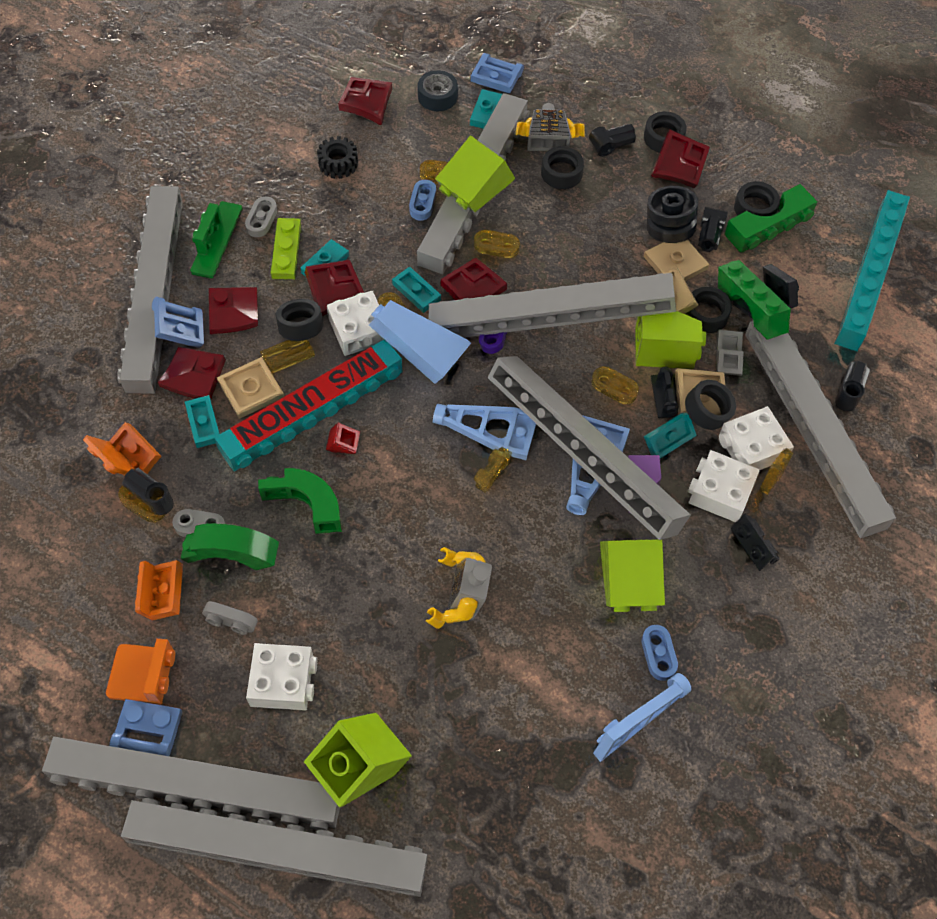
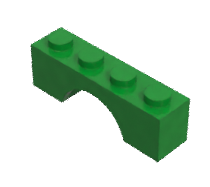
[724,184,817,253]
[718,260,791,340]

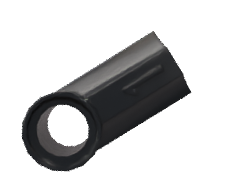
[589,124,636,157]
[698,207,728,252]
[835,361,870,412]
[122,468,174,515]

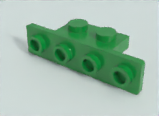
[190,201,243,279]

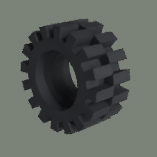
[317,136,358,179]

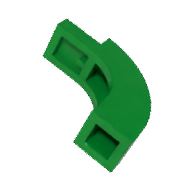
[258,468,342,534]
[180,523,279,570]

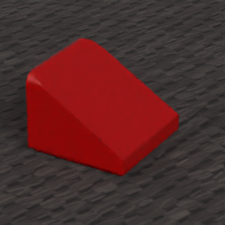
[326,422,360,454]

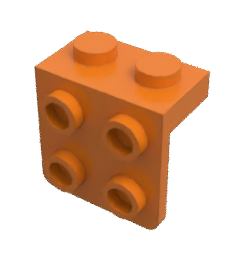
[83,422,162,476]
[106,638,175,705]

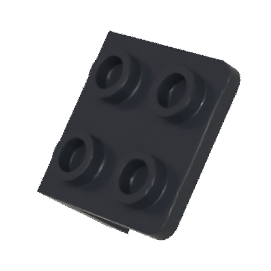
[733,264,799,319]

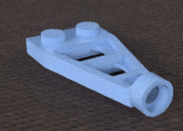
[433,404,536,460]
[566,415,630,515]
[593,673,691,762]

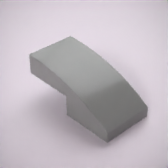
[716,330,744,376]

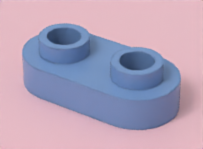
[409,180,436,220]
[641,625,678,681]

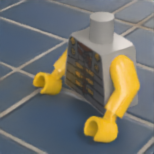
[516,103,585,151]
[425,547,492,629]

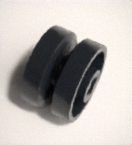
[647,186,698,243]

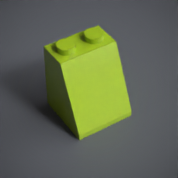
[435,135,515,212]
[635,311,706,369]
[600,539,665,612]
[304,713,412,808]

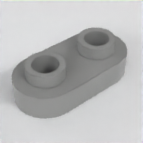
[245,196,277,237]
[172,509,225,537]
[202,601,258,635]

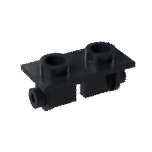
[650,366,679,418]
[731,513,780,571]

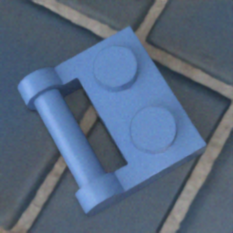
[471,53,524,94]
[152,297,204,348]
[109,699,183,756]

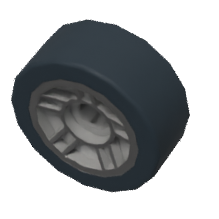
[417,70,458,112]

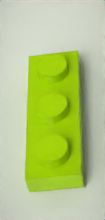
[271,218,301,280]

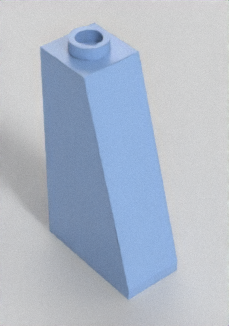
[369,300,471,384]

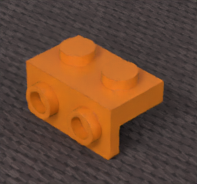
[135,560,183,621]

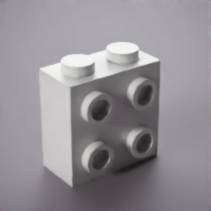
[327,291,384,356]
[719,406,794,470]
[688,450,760,522]
[246,643,317,710]

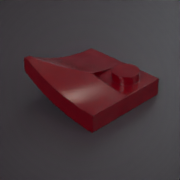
[338,77,392,125]
[651,130,710,188]
[440,258,507,300]
[304,260,364,316]
[209,287,258,334]
[157,347,226,399]

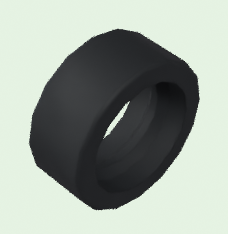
[644,111,687,153]
[541,146,584,189]
[734,181,780,216]
[685,287,732,333]
[275,299,324,341]
[685,379,736,430]

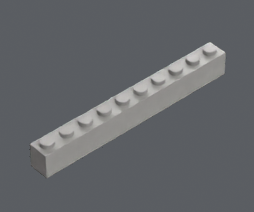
[417,93,530,274]
[117,186,183,394]
[428,273,676,338]
[745,320,896,539]
[488,356,691,540]
[42,736,340,831]
[121,798,427,897]

